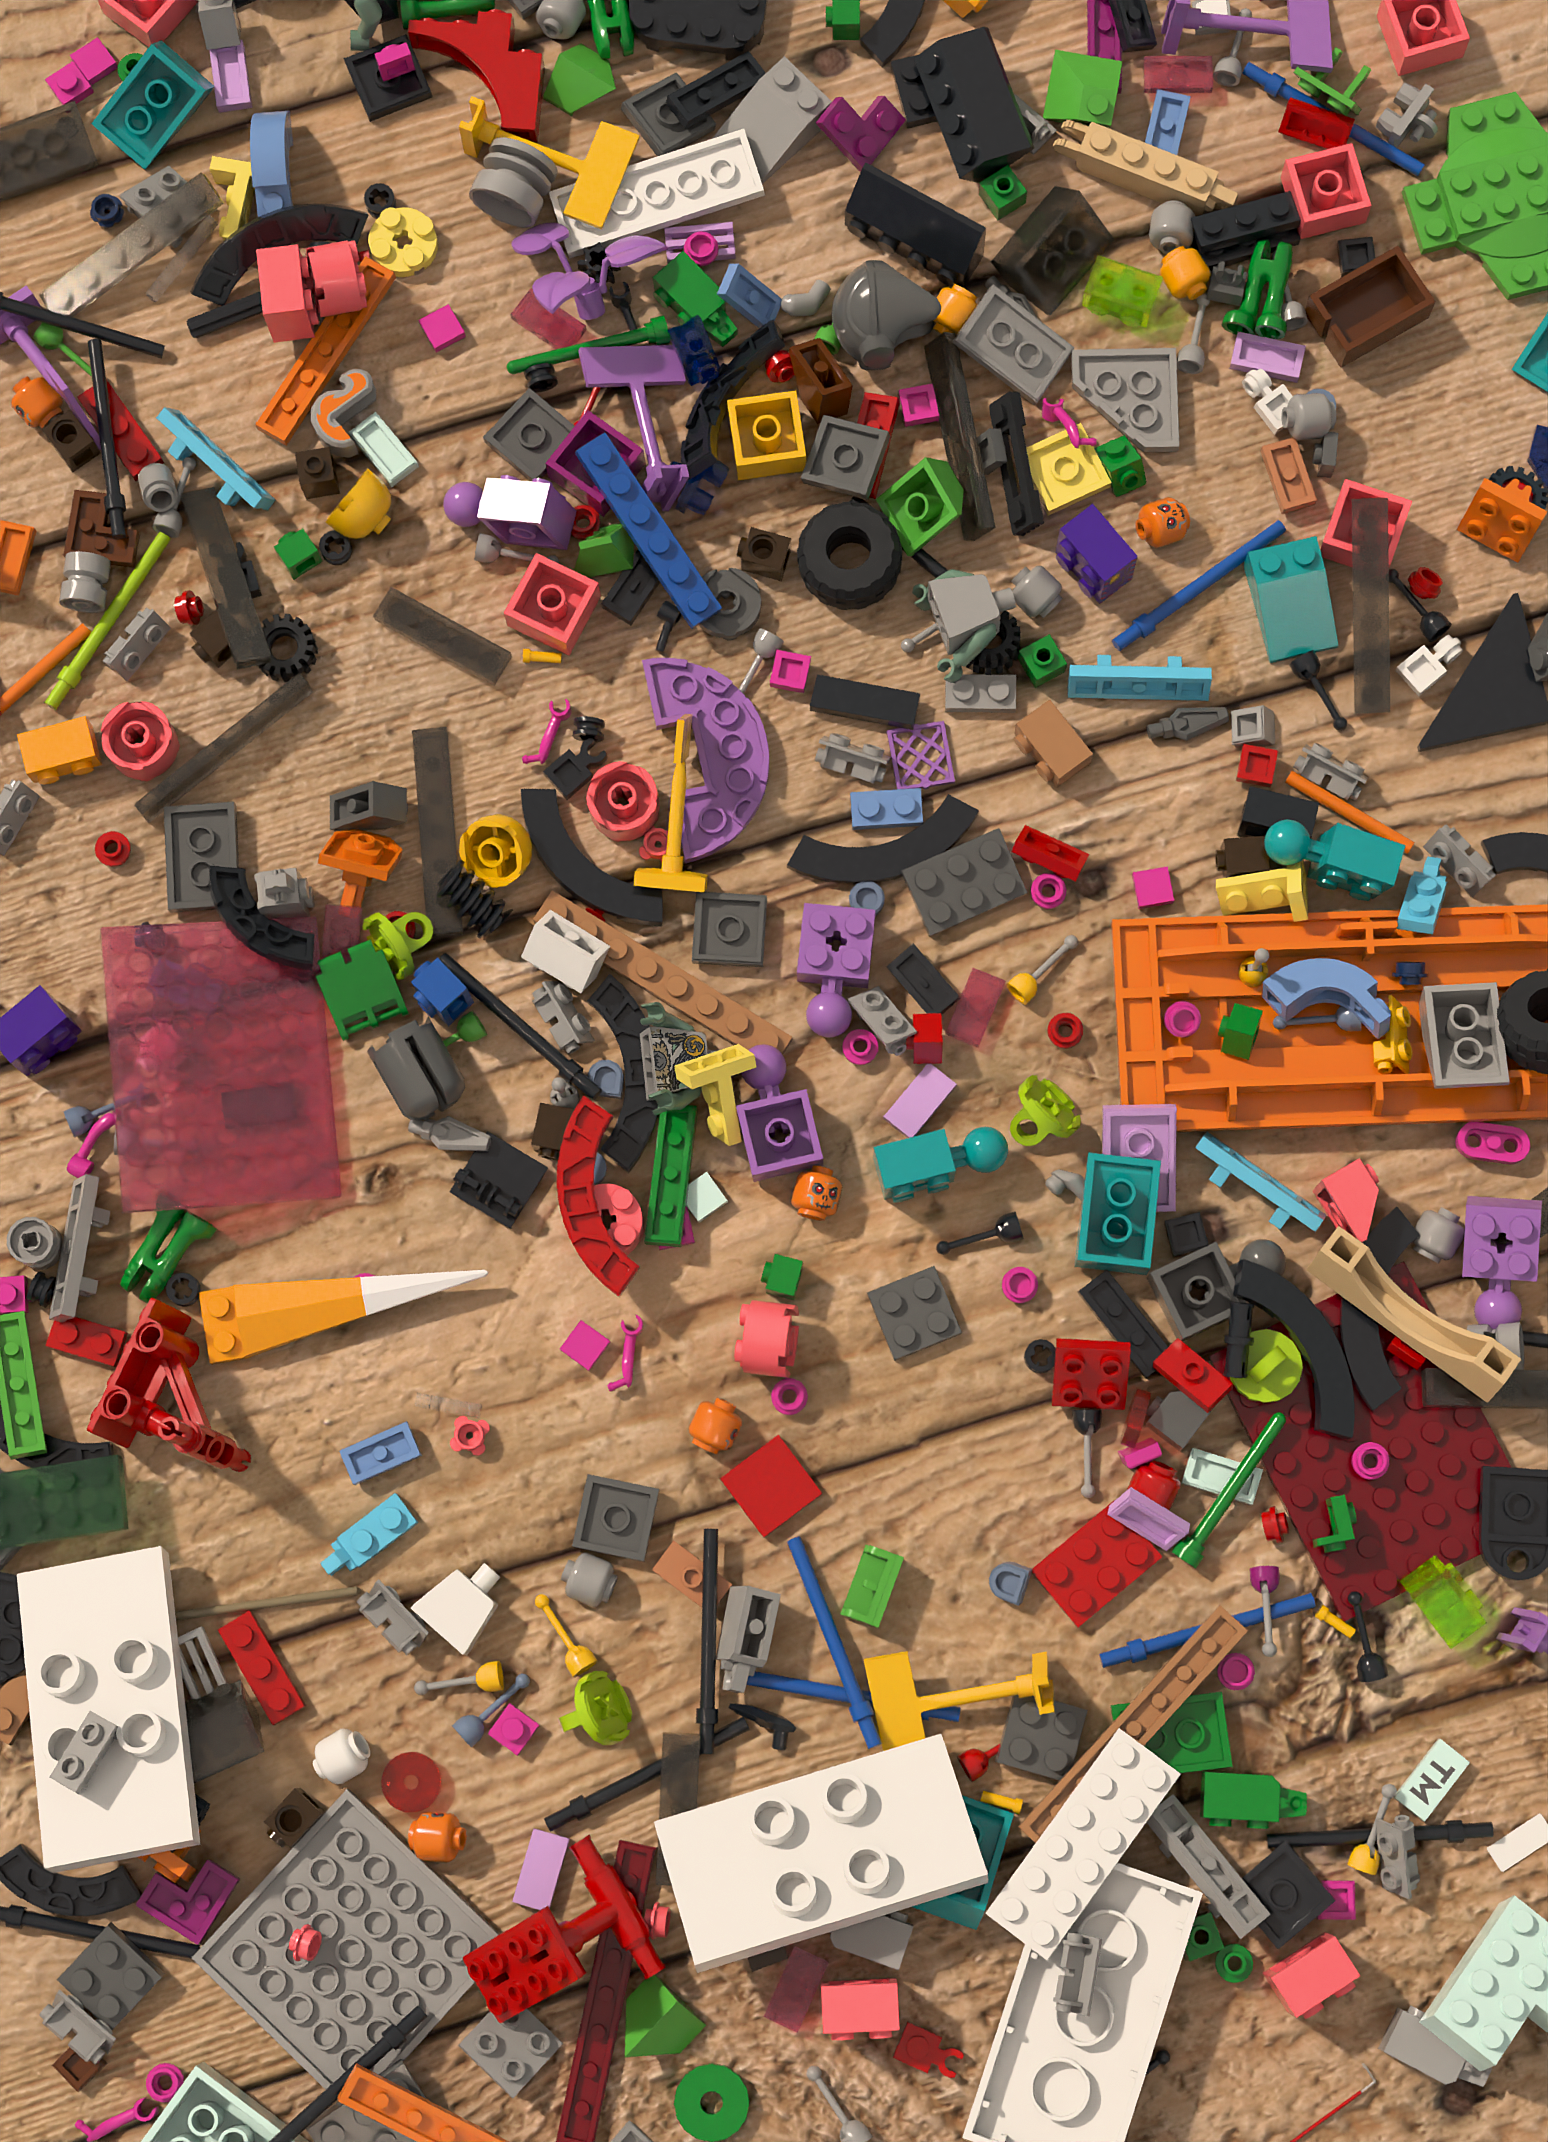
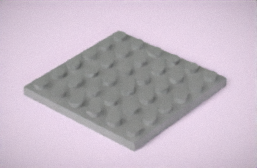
[192,1789,499,2101]

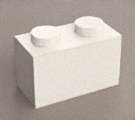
[521,910,610,993]

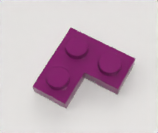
[816,95,906,171]
[136,1859,241,1945]

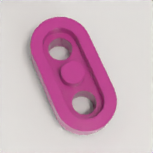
[1455,1122,1530,1165]

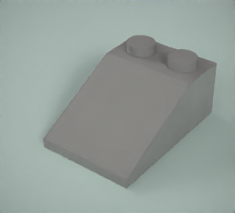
[712,56,832,184]
[1419,982,1510,1089]

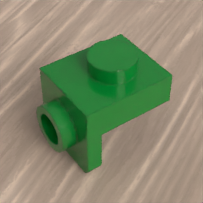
[1094,435,1147,497]
[1312,1495,1357,1553]

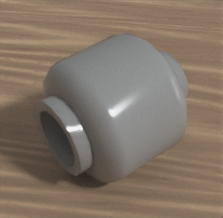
[536,0,586,39]
[1149,200,1195,254]
[1281,393,1336,440]
[1011,566,1063,618]
[1413,1207,1465,1264]
[561,1553,618,1607]

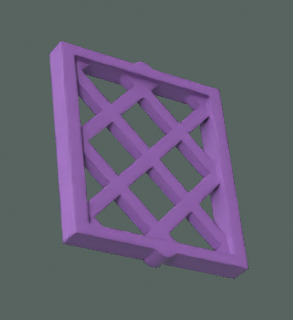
[887,721,955,790]

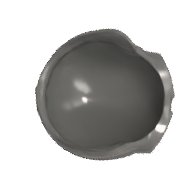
[832,260,941,370]

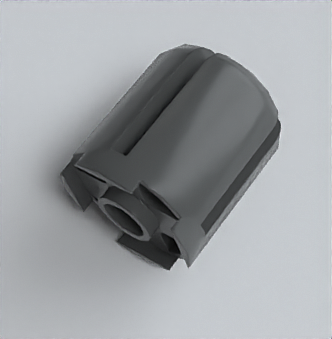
[367,1017,465,1120]

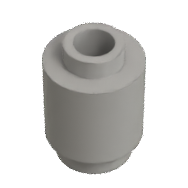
[138,463,178,512]

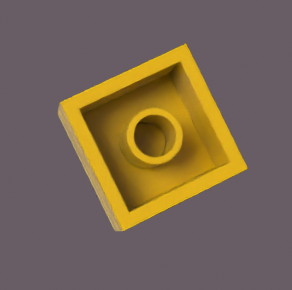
[727,390,806,480]

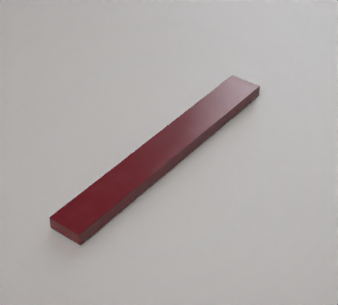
[556,1840,656,2142]

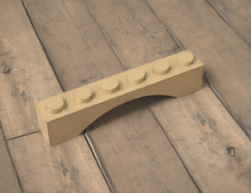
[1306,1226,1521,1403]

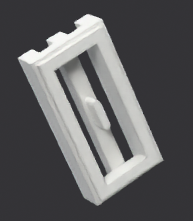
[178,1626,232,1710]

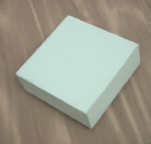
[686,1172,728,1223]

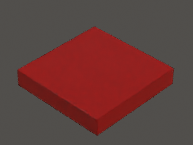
[720,1435,822,1538]

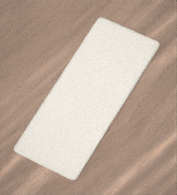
[1487,1813,1548,1872]

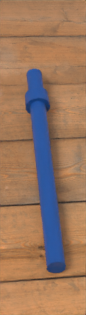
[1242,62,1425,177]
[1112,520,1286,651]
[787,1536,882,1749]
[1099,1593,1316,1668]
[746,1671,961,1722]

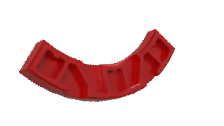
[557,1095,640,1298]

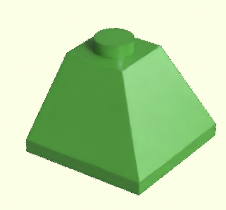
[1043,50,1122,129]
[876,457,964,556]

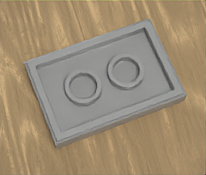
[952,285,1075,405]

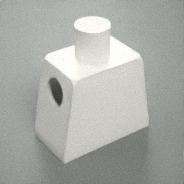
[411,1563,501,1656]

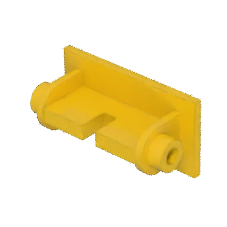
[1373,995,1413,1074]

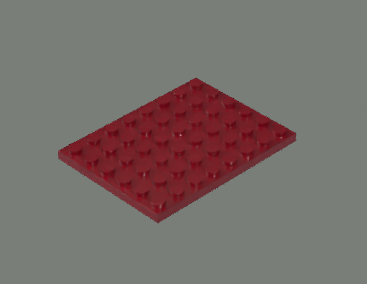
[1208,1261,1512,1622]

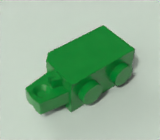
[653,251,738,347]
[1200,1771,1307,1829]

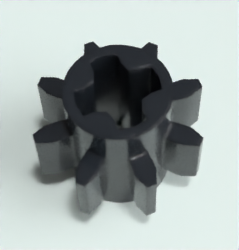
[577,242,621,284]

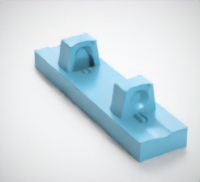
[156,407,276,511]
[1067,655,1212,701]
[1195,1132,1326,1232]

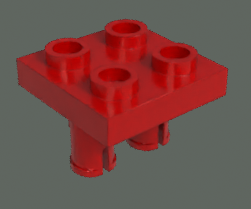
[1052,1338,1131,1410]

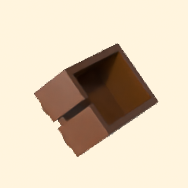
[1305,246,1436,368]

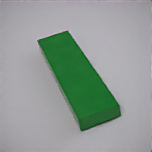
[644,1105,698,1247]

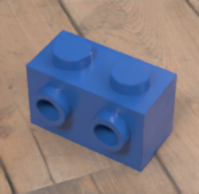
[411,957,474,1027]

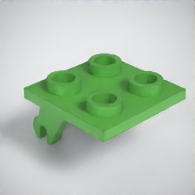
[1293,47,1371,116]

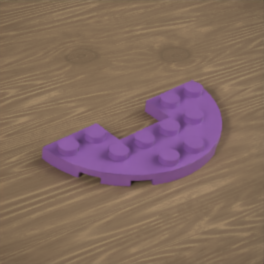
[642,658,769,863]

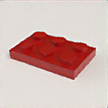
[1032,1500,1162,1628]

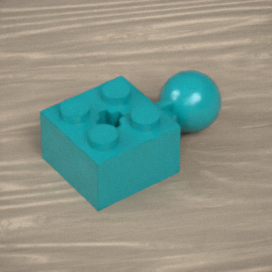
[1264,819,1405,901]
[873,1126,1008,1203]

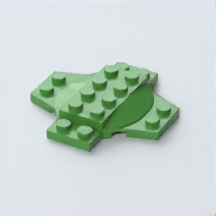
[1402,92,1548,300]

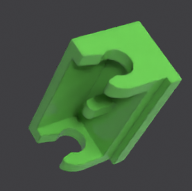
[840,1545,904,1628]

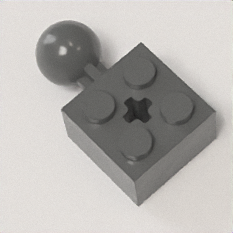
[1147,1239,1286,1342]

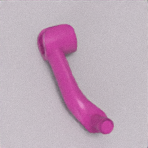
[1042,398,1097,449]
[522,699,571,764]
[67,1110,121,1178]
[607,1314,644,1391]
[75,2097,159,2142]

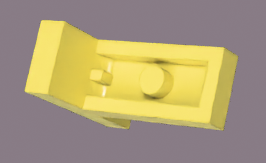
[210,156,255,241]
[1216,860,1308,922]
[674,1044,756,1146]

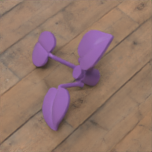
[511,223,668,320]

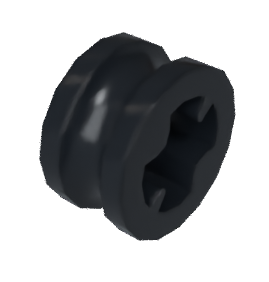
[364,183,396,219]
[524,363,558,393]
[319,530,352,565]
[572,716,605,742]
[27,1271,56,1308]
[166,1273,201,1307]
[1024,1339,1056,1374]

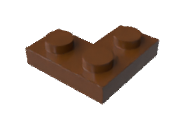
[63,490,140,568]

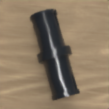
[1223,1302,1254,1378]

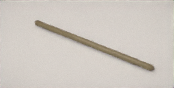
[175,1586,361,1621]

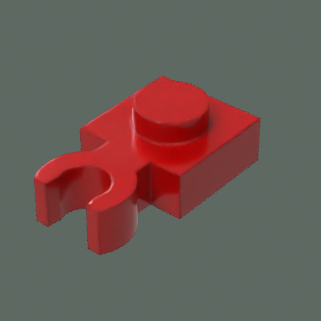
[893,2021,964,2078]

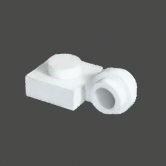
[1242,369,1293,435]
[1396,634,1463,696]

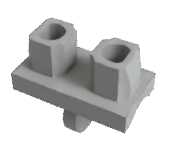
[1376,82,1438,148]

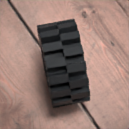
[966,611,1021,675]
[251,614,318,682]

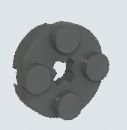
[699,568,762,640]

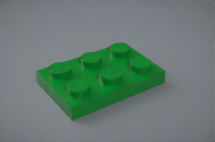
[1110,1692,1233,1773]

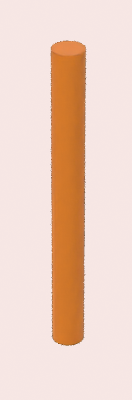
[0,623,91,714]
[1285,771,1415,854]

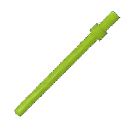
[44,531,171,710]

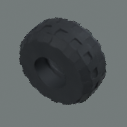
[797,501,902,610]
[1497,969,1548,1074]

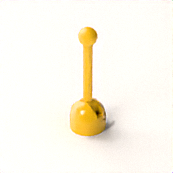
[535,1594,598,1678]

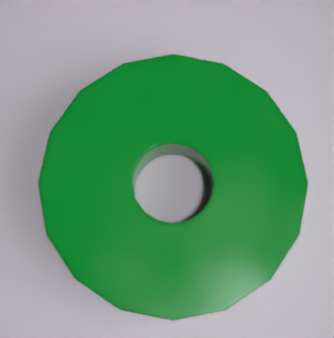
[674,2063,750,2142]

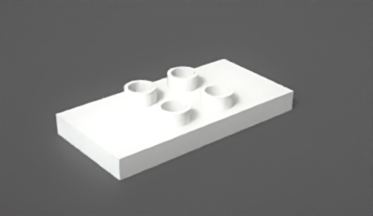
[17,1546,201,1873]
[654,1734,988,1973]
[962,1863,1203,2142]

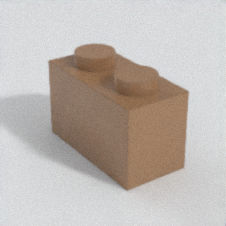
[1014,699,1093,788]

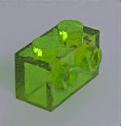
[1082,255,1163,328]
[1400,1555,1487,1649]

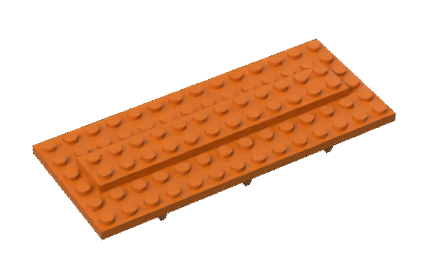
[1111,904,1548,1132]

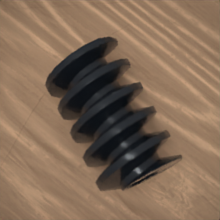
[436,860,513,939]

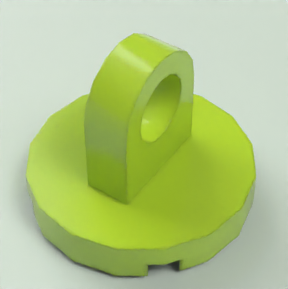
[362,912,433,980]
[1010,1075,1081,1146]
[1230,1329,1303,1403]
[559,1671,632,1745]

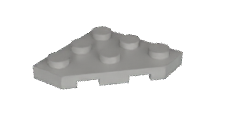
[1071,348,1179,452]

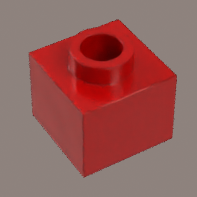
[906,1013,943,1064]

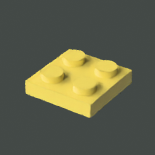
[1026,423,1112,516]

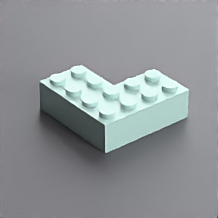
[1419,1895,1548,2071]
[141,2062,309,2142]

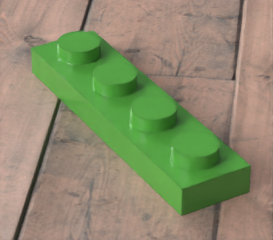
[0,1311,47,1460]

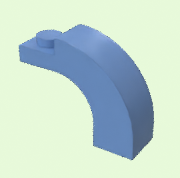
[250,111,293,217]
[1262,958,1391,1039]

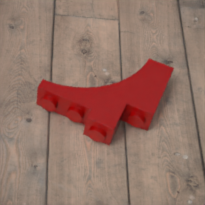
[408,9,545,144]

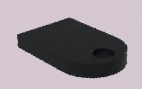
[1479,1466,1548,1581]

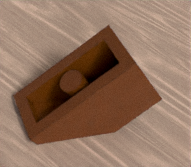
[789,338,853,424]

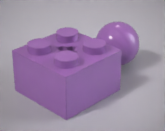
[443,475,576,550]
[797,903,875,1038]
[736,1044,824,1182]
[1462,1196,1542,1329]

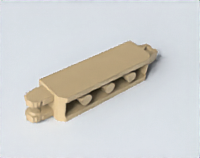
[1053,119,1238,216]

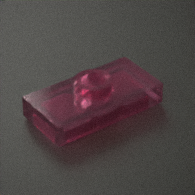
[1143,56,1213,93]
[510,288,587,349]
[322,903,363,962]
[945,968,1006,1048]
[763,1946,829,2033]

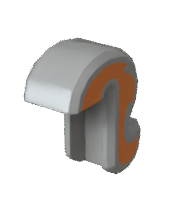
[311,369,376,458]

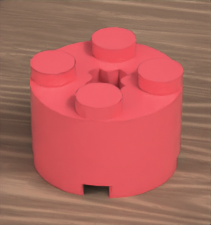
[306,240,367,318]
[101,701,180,782]
[586,761,660,842]
[594,1183,645,1255]
[734,1300,799,1378]

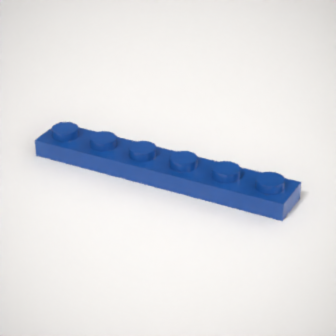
[575,433,722,629]

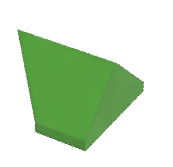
[543,43,616,116]
[573,523,634,578]
[624,1974,706,2058]

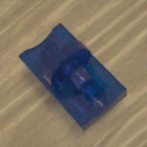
[667,315,720,386]
[669,460,730,516]

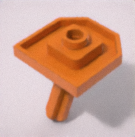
[318,829,403,918]

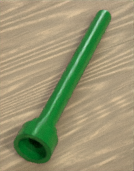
[506,315,670,374]
[1172,1412,1286,1568]

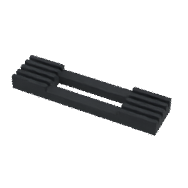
[989,391,1044,536]

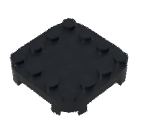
[629,0,768,61]

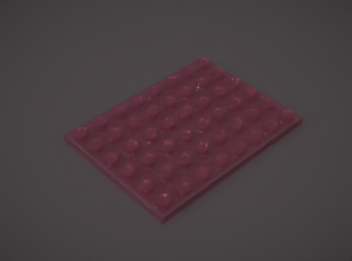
[100,917,342,1213]

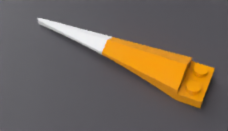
[198,1270,488,1365]

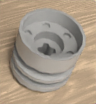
[469,137,558,228]

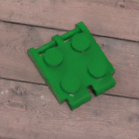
[316,939,409,1041]

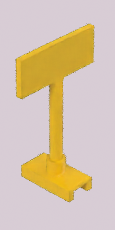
[459,96,640,229]
[633,714,708,892]
[864,1651,1055,1751]

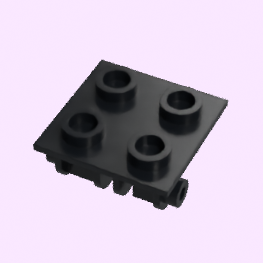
[449,1131,548,1229]

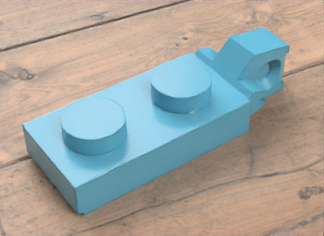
[1397,856,1447,935]
[320,1493,419,1576]

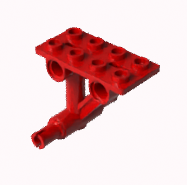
[87,1297,251,1472]
[463,1835,666,2023]

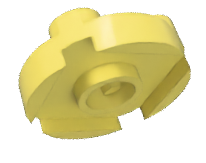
[368,207,438,277]

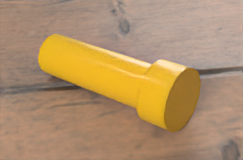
[523,649,562,663]
[1315,1605,1356,1638]
[981,1790,1023,1814]

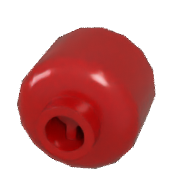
[1127,1460,1181,1511]

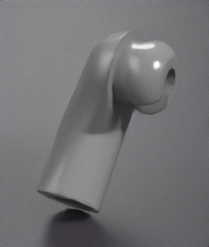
[781,280,831,317]
[1045,1169,1085,1201]

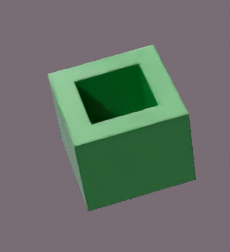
[826,0,860,40]
[979,165,1027,221]
[274,528,323,580]
[1018,634,1067,688]
[1218,1003,1263,1060]
[761,1254,803,1300]
[1183,1911,1225,1962]

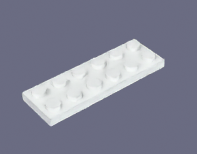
[549,129,765,259]
[985,1728,1181,1960]

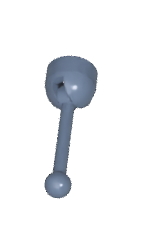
[1273,1006,1361,1032]
[63,1087,150,1137]
[452,1674,530,1748]

